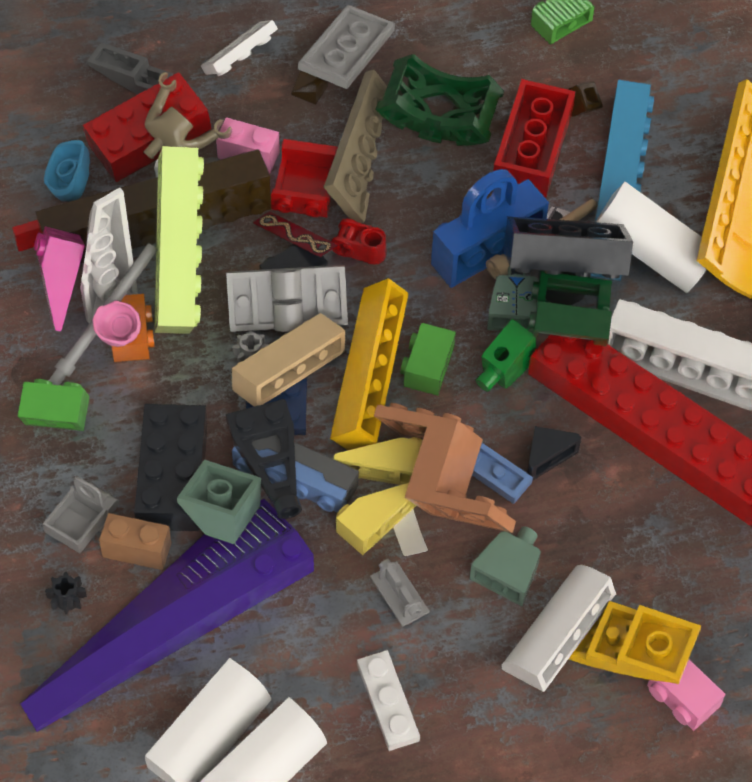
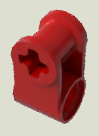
[331,218,387,265]

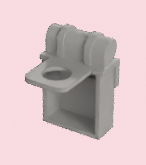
[43,477,119,553]

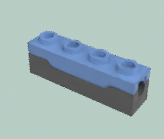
[232,435,359,513]

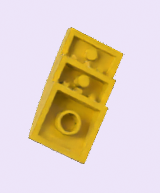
[569,601,701,684]

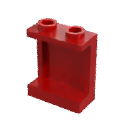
[271,139,338,218]

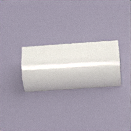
[596,182,706,293]
[502,565,616,692]
[145,658,271,782]
[200,697,327,782]

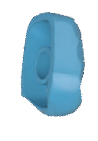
[44,140,90,202]

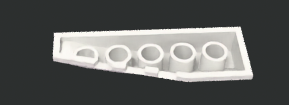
[80,187,138,324]

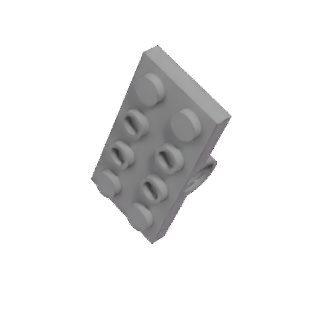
[226,265,348,332]

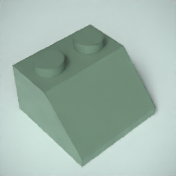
[177,460,261,544]

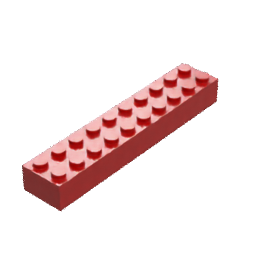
[528,334,752,527]

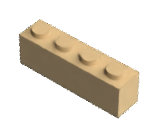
[232,313,345,407]

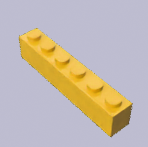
[330,278,409,450]

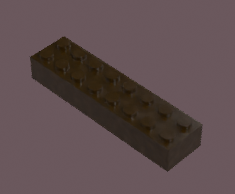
[35,149,271,264]

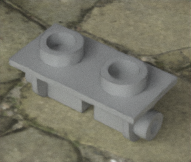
[370,559,430,627]

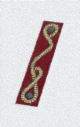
[253,211,338,257]

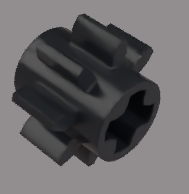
[45,572,87,614]

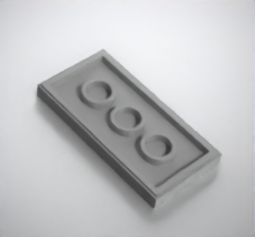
[298,5,395,89]

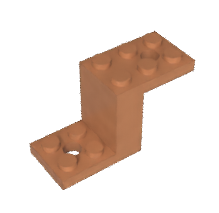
[374,403,516,533]

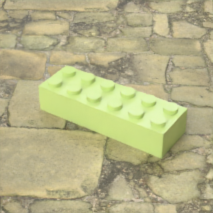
[154,146,204,334]

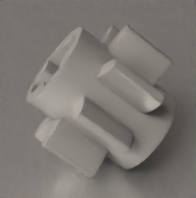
[232,330,269,363]

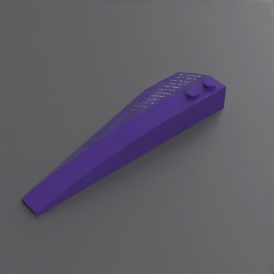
[20,498,314,732]

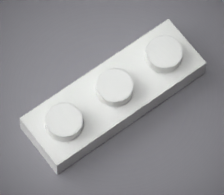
[201,20,278,76]
[357,650,420,751]

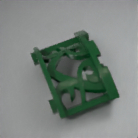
[375,54,504,146]

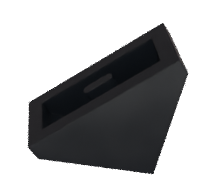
[527,426,581,481]

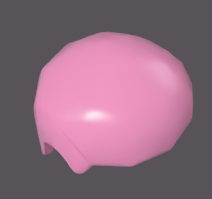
[92,300,141,347]

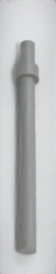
[48,243,158,385]

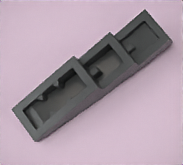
[87,43,200,97]

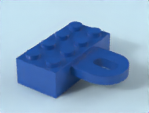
[431,169,549,288]

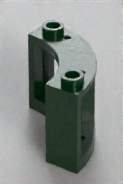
[528,271,612,346]

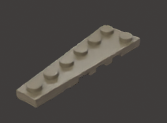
[324,69,387,223]

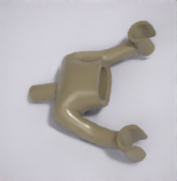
[143,72,232,159]

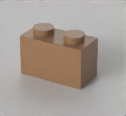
[99,513,172,570]

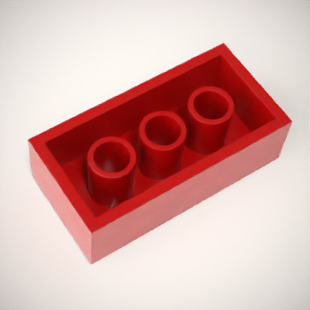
[82,72,212,182]
[493,79,576,198]

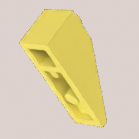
[334,437,423,485]
[336,483,416,555]

